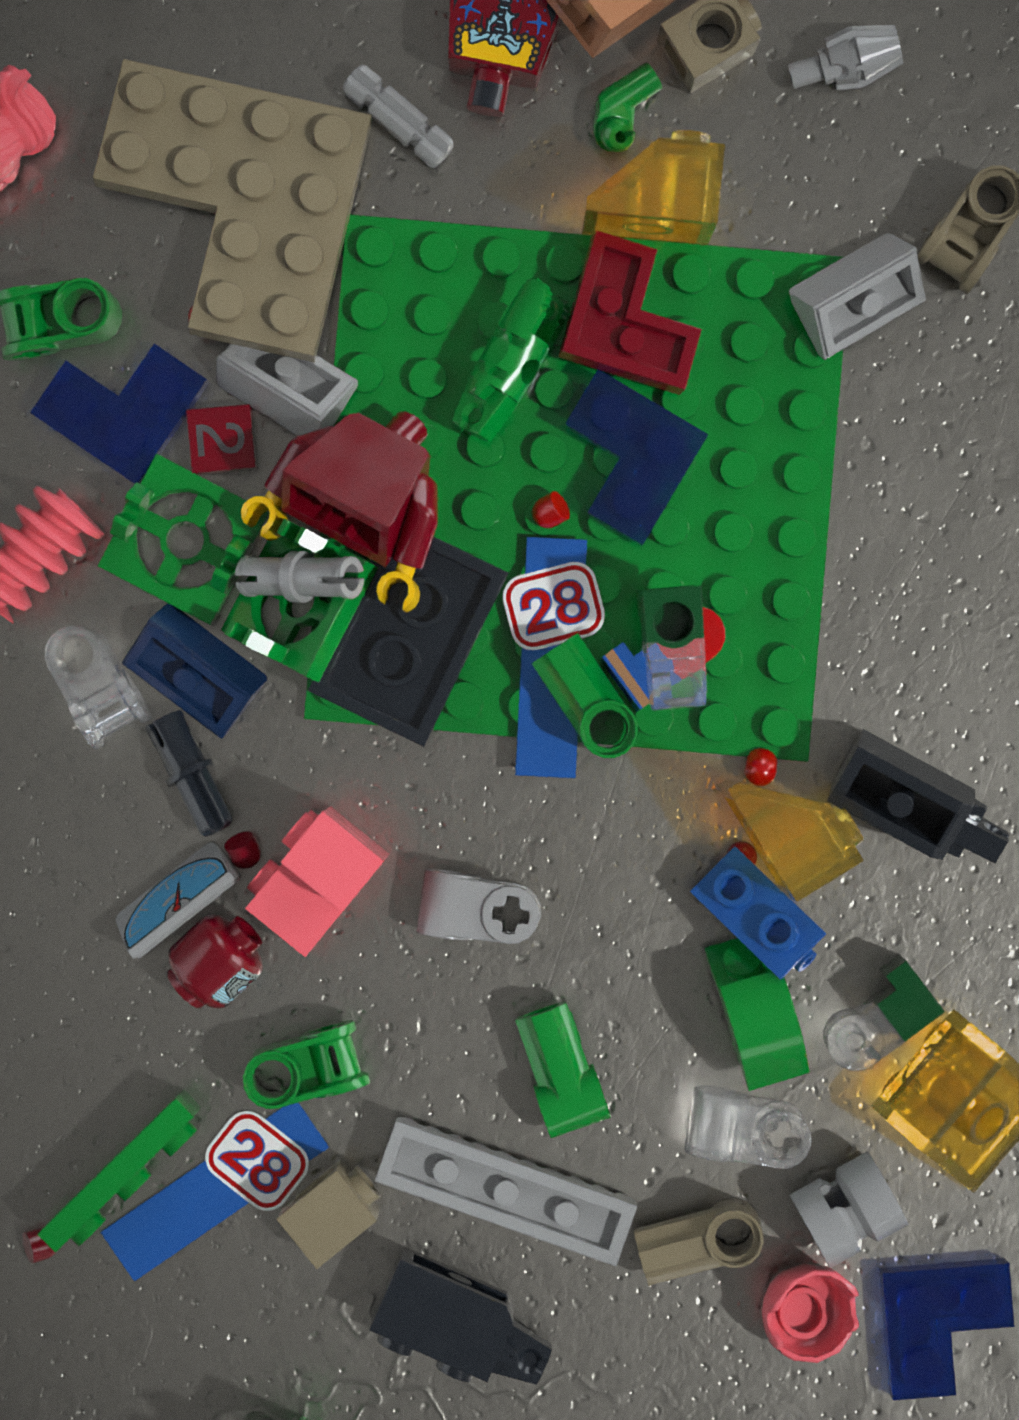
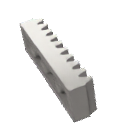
[375,1116,638,1266]

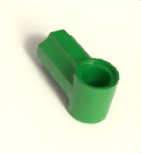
[531,633,638,758]
[515,1001,611,1139]

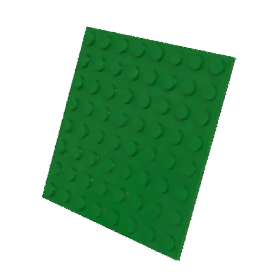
[304,214,844,762]

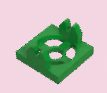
[98,453,270,626]
[221,519,378,683]

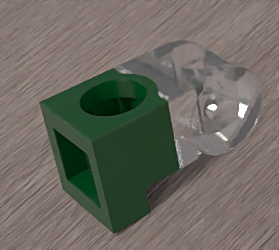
[636,585,707,711]
[823,954,945,1071]

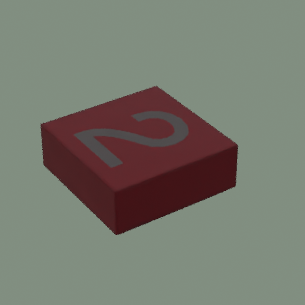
[186,404,258,475]

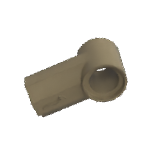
[634,1198,764,1286]

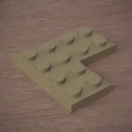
[93,59,372,363]

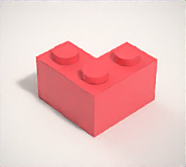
[245,806,389,957]

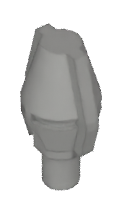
[788,25,904,90]

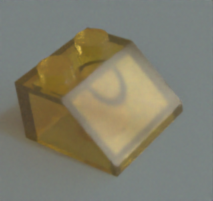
[582,130,725,245]
[716,779,864,902]
[871,1009,1019,1193]

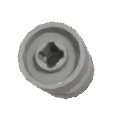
[789,1151,909,1268]

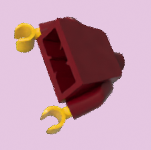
[241,411,438,612]

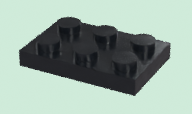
[308,537,508,747]

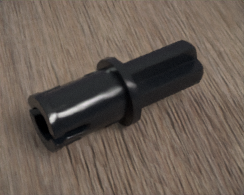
[144,710,232,837]

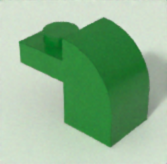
[704,938,810,1091]

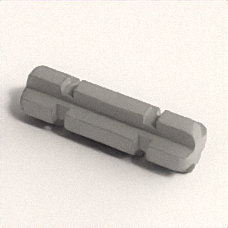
[343,65,454,168]

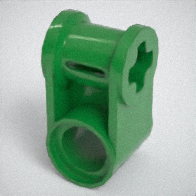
[0,278,122,361]
[243,1020,371,1109]

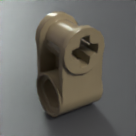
[917,165,1019,294]

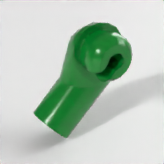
[592,62,663,152]

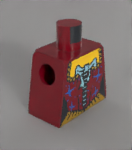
[448,0,563,117]

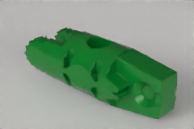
[452,277,570,442]

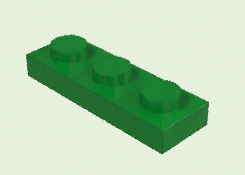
[37,1089,201,1253]

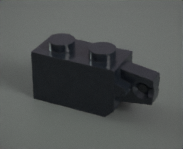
[827,729,1009,863]
[369,1246,552,1385]

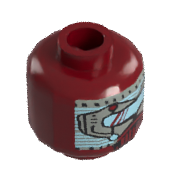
[167,914,263,1009]

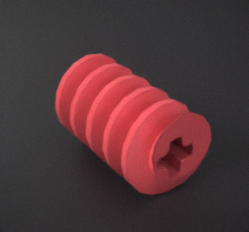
[0,486,105,624]

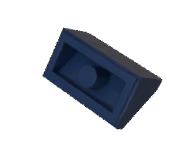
[121,603,267,739]

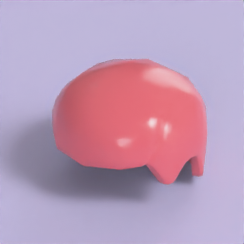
[761,1263,859,1363]

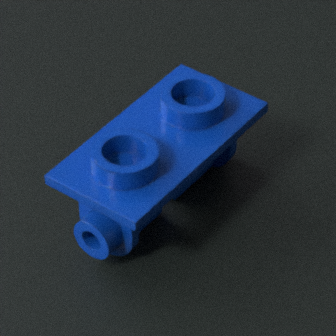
[690,846,826,980]

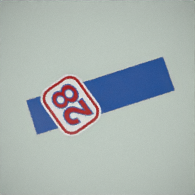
[503,537,605,778]
[100,1103,330,1282]

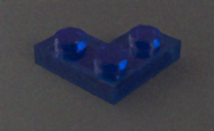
[30,343,210,484]
[565,370,708,547]
[879,1258,1015,1400]

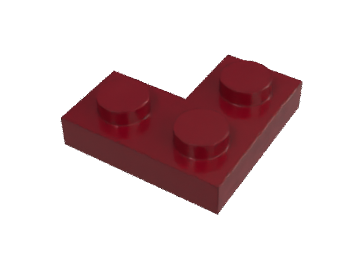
[558,230,702,395]

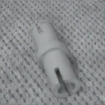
[235,551,364,603]

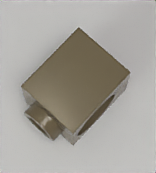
[657,0,762,94]
[276,1159,381,1269]

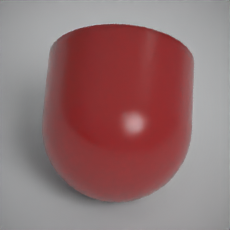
[532,491,570,528]
[745,748,778,786]

